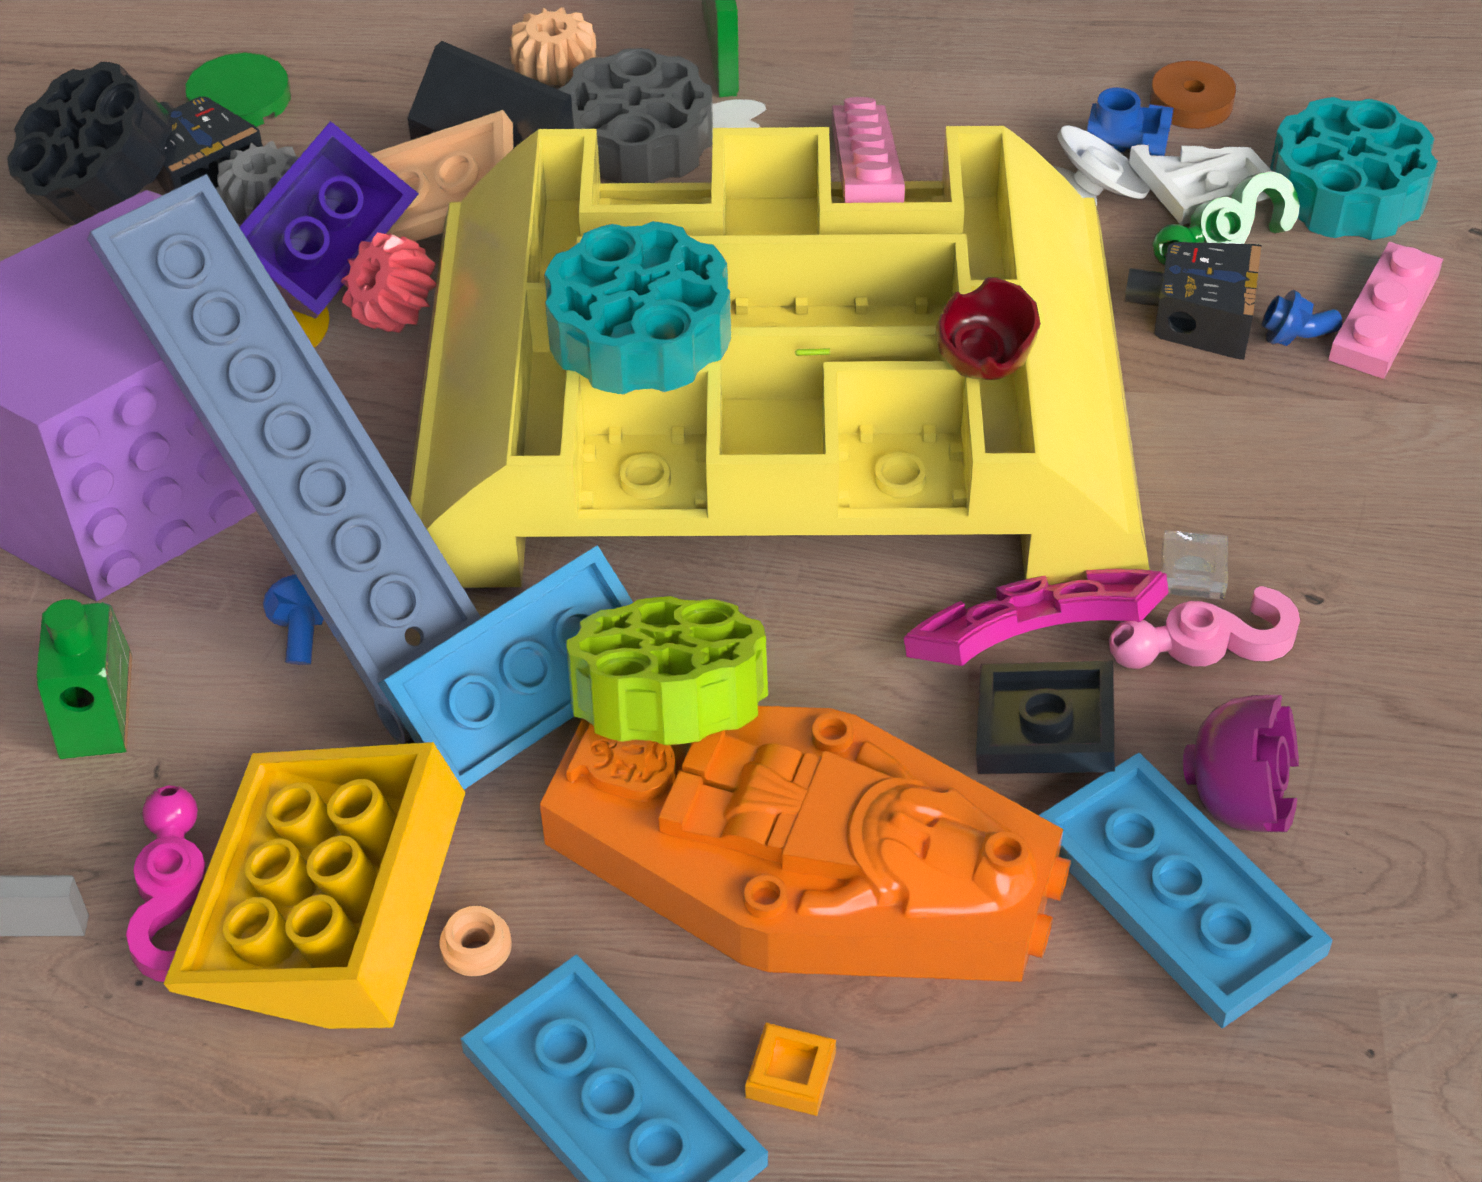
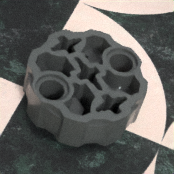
[558,48,713,183]

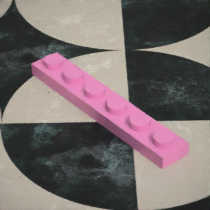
[832,97,905,203]

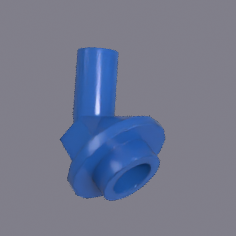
[1262,289,1343,346]
[263,574,324,665]

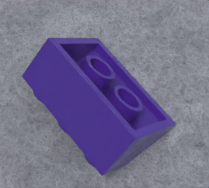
[240,121,419,319]

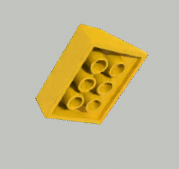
[163,742,466,1029]

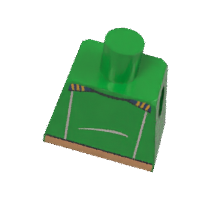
[37,599,132,759]

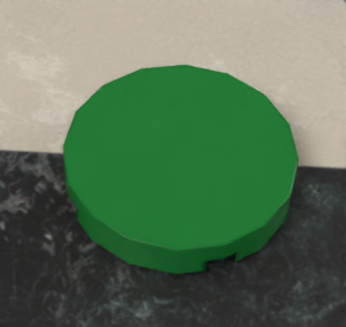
[186,52,291,127]

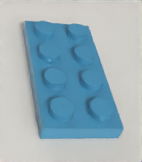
[378,545,633,790]
[1039,753,1333,1029]
[461,954,768,1182]

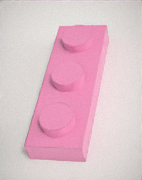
[1329,242,1443,379]

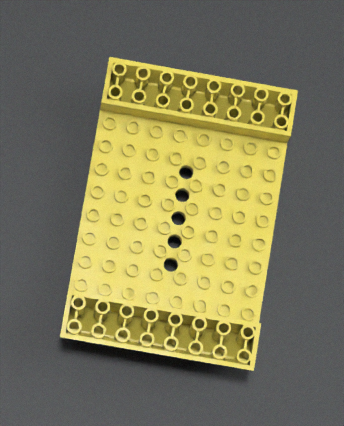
[408,126,1150,588]

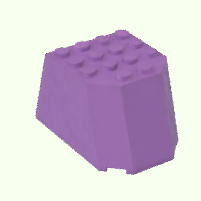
[0,190,256,601]

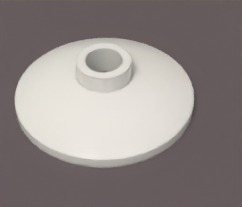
[1057,126,1150,199]

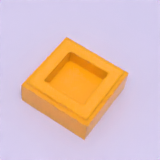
[745,1022,836,1116]

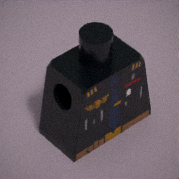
[156,97,263,194]
[1124,242,1262,360]

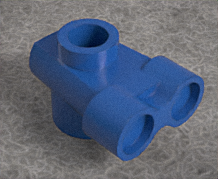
[1087,87,1174,156]

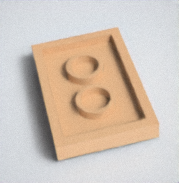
[371,110,513,241]

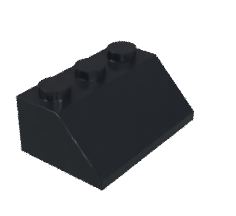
[407,41,574,149]

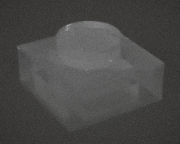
[1161,530,1228,600]

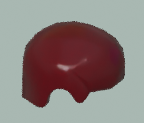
[935,277,1041,380]

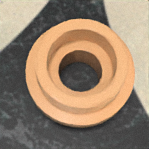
[440,906,512,976]

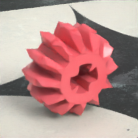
[340,232,437,333]

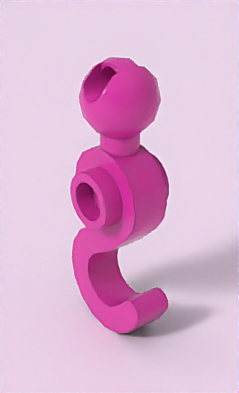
[126,785,206,982]

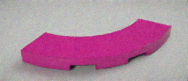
[903,569,1169,666]

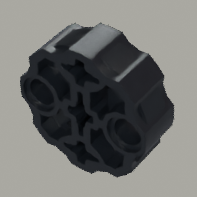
[7,61,172,225]

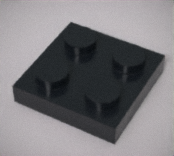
[976,660,1115,774]

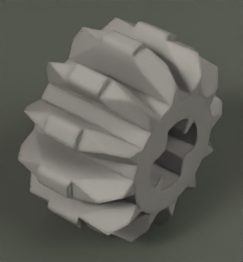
[217,141,299,224]

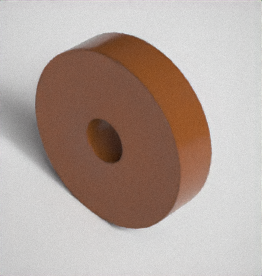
[1150,61,1236,129]

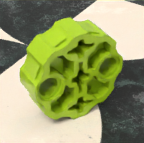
[566,596,768,745]

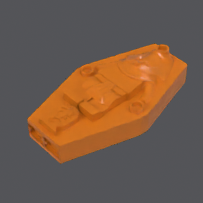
[540,706,1071,982]

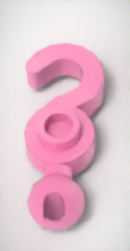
[1109,586,1300,669]

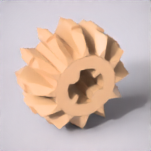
[510,7,596,87]

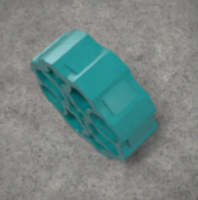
[1270,97,1438,240]
[544,221,731,395]

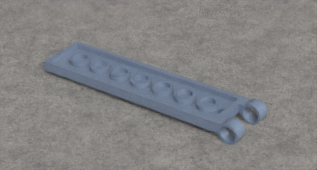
[87,174,481,744]

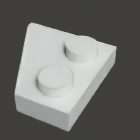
[1129,145,1272,225]

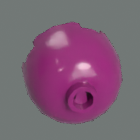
[1183,695,1299,832]

